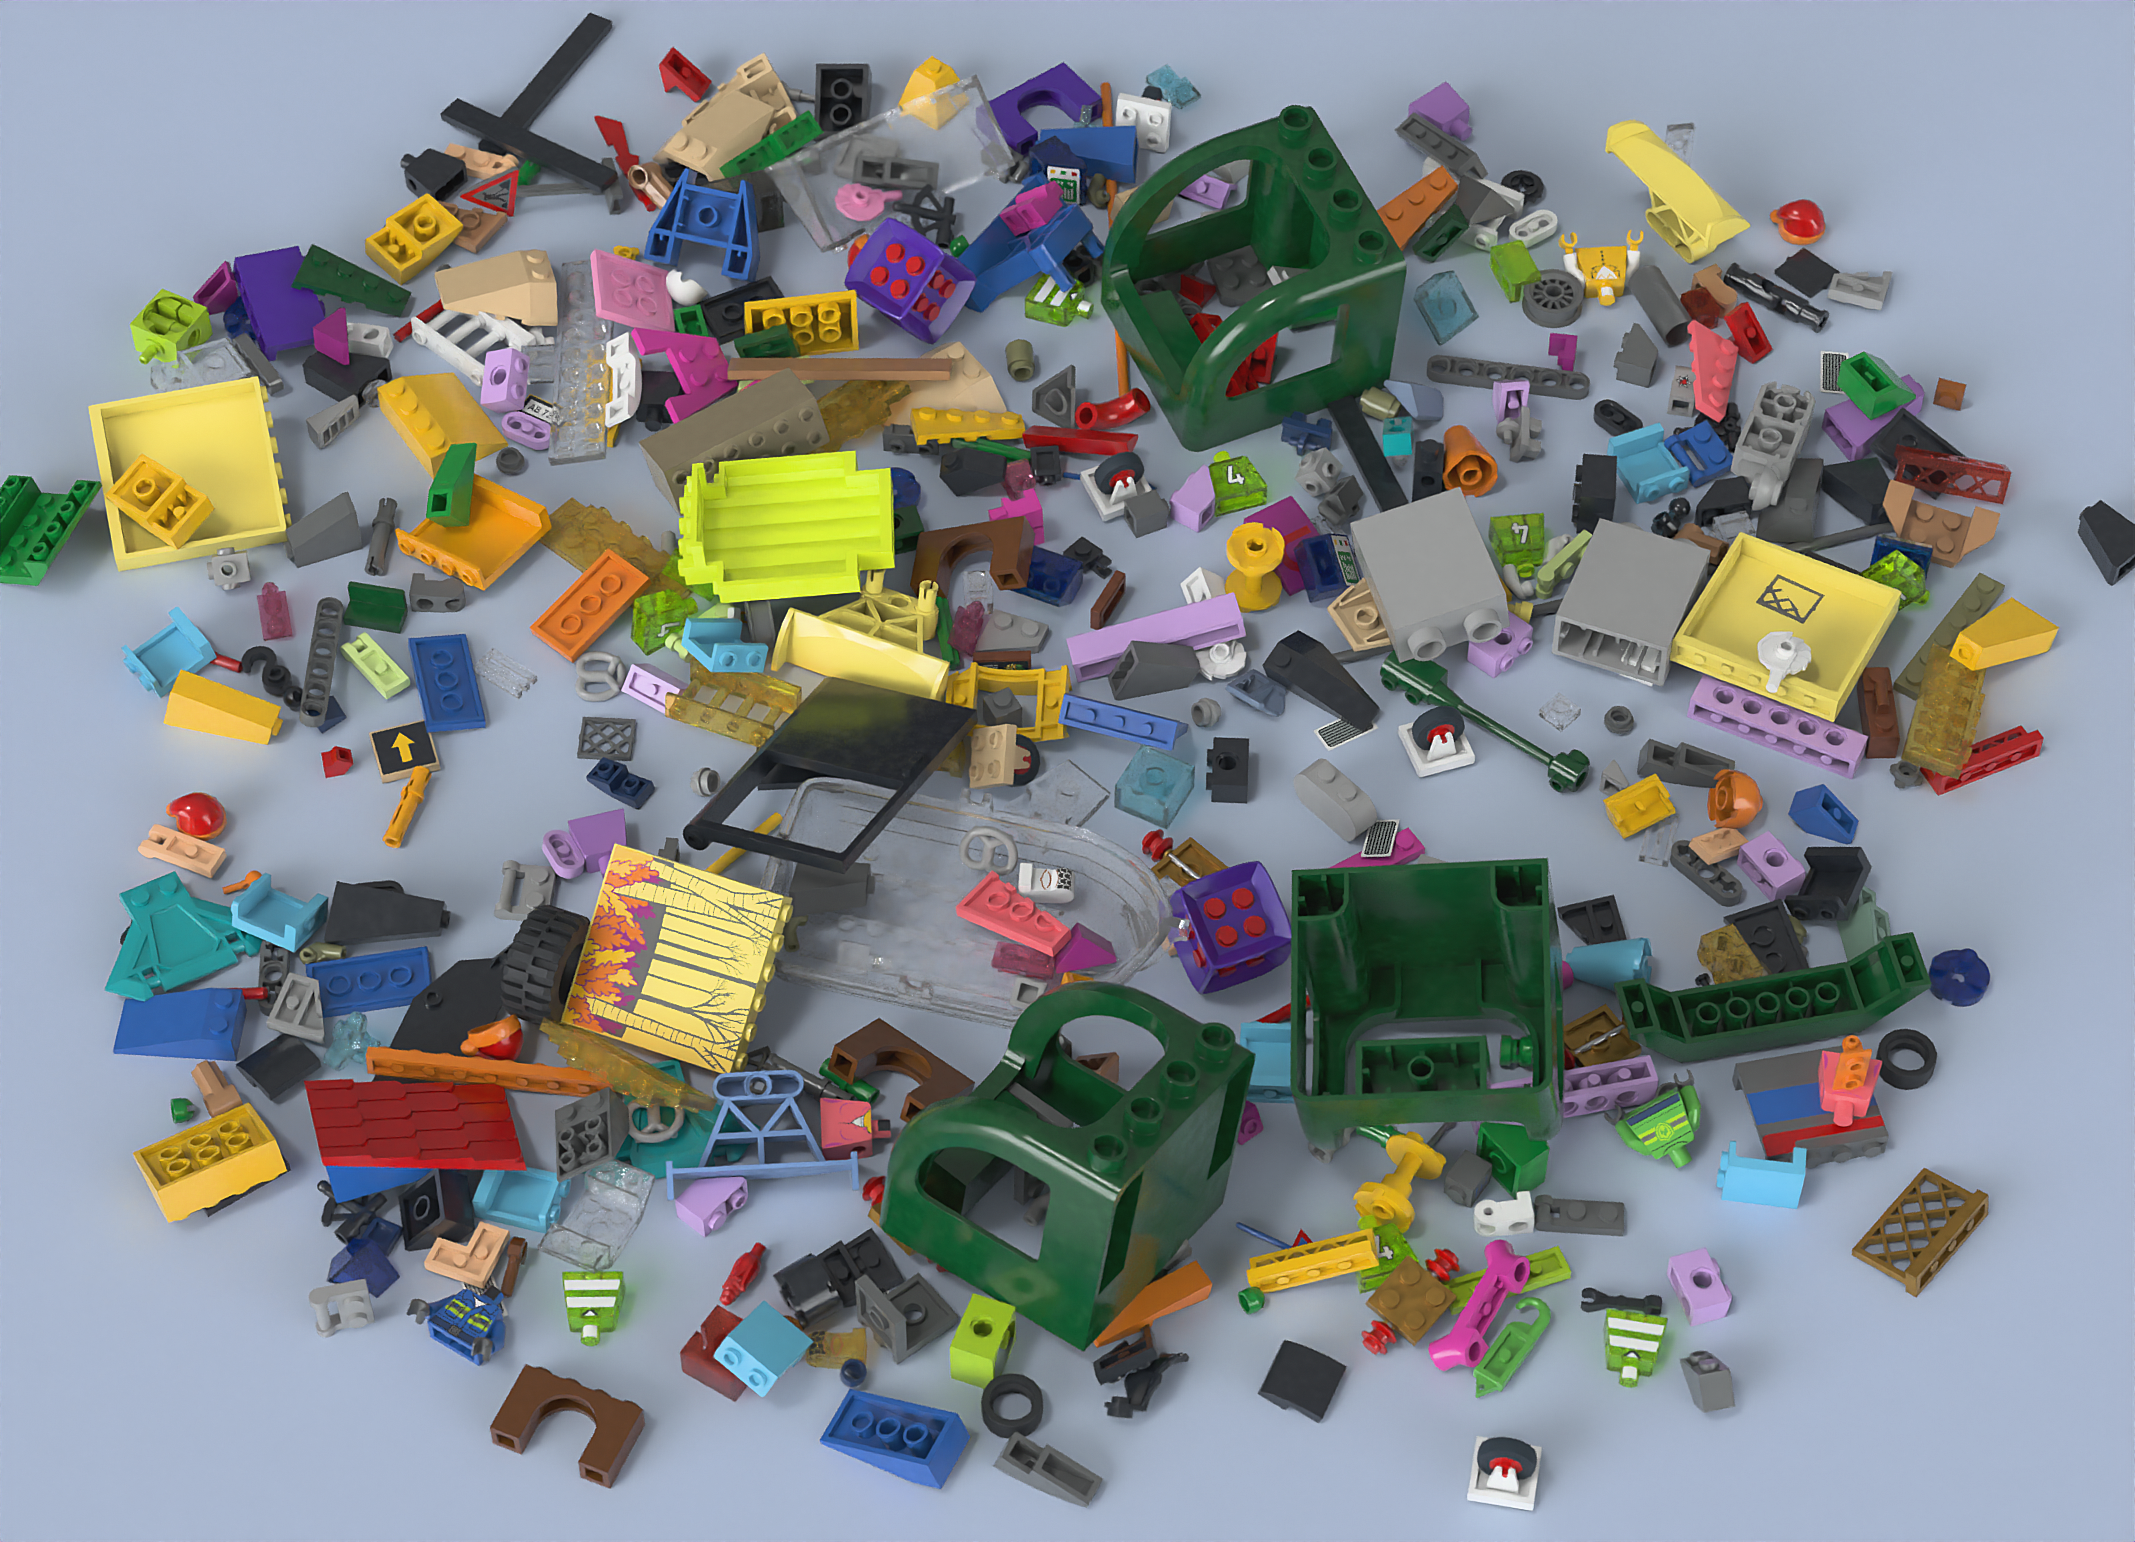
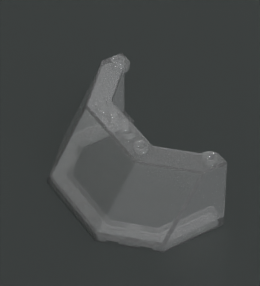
[764,74,1016,255]

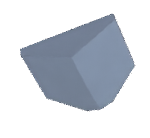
[1384,380,1444,421]
[1225,669,1286,717]

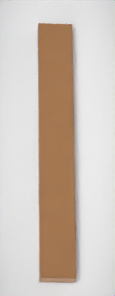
[727,358,953,381]

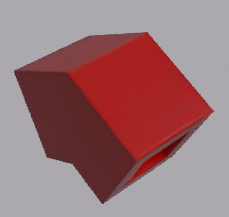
[321,746,353,778]

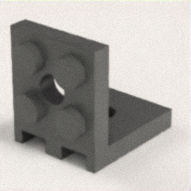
[1007,1082,1073,1206]
[855,1273,958,1365]

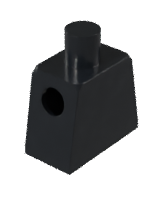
[400,148,468,202]
[636,370,686,432]
[1411,439,1444,503]

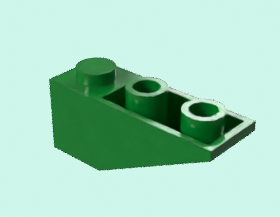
[426,443,477,527]

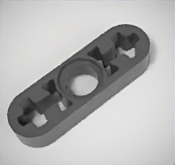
[232,333,284,395]
[1670,840,1742,907]
[258,940,290,1016]

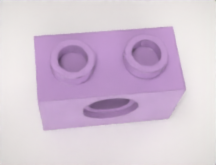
[480,348,530,413]
[1467,611,1533,678]
[1737,831,1806,902]
[1667,1247,1732,1327]

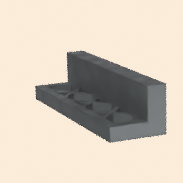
[1395,112,1488,179]

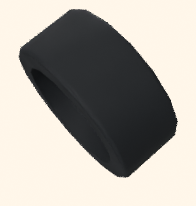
[1876,1028,1937,1090]
[981,1373,1043,1439]

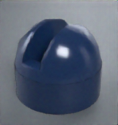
[840,1359,867,1388]

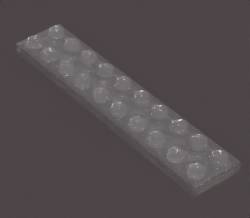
[548,259,614,466]

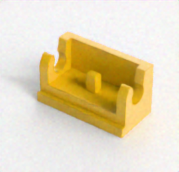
[1603,773,1676,839]

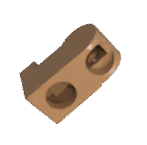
[1691,264,1737,319]

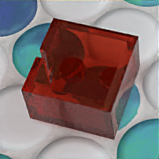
[680,1304,748,1402]

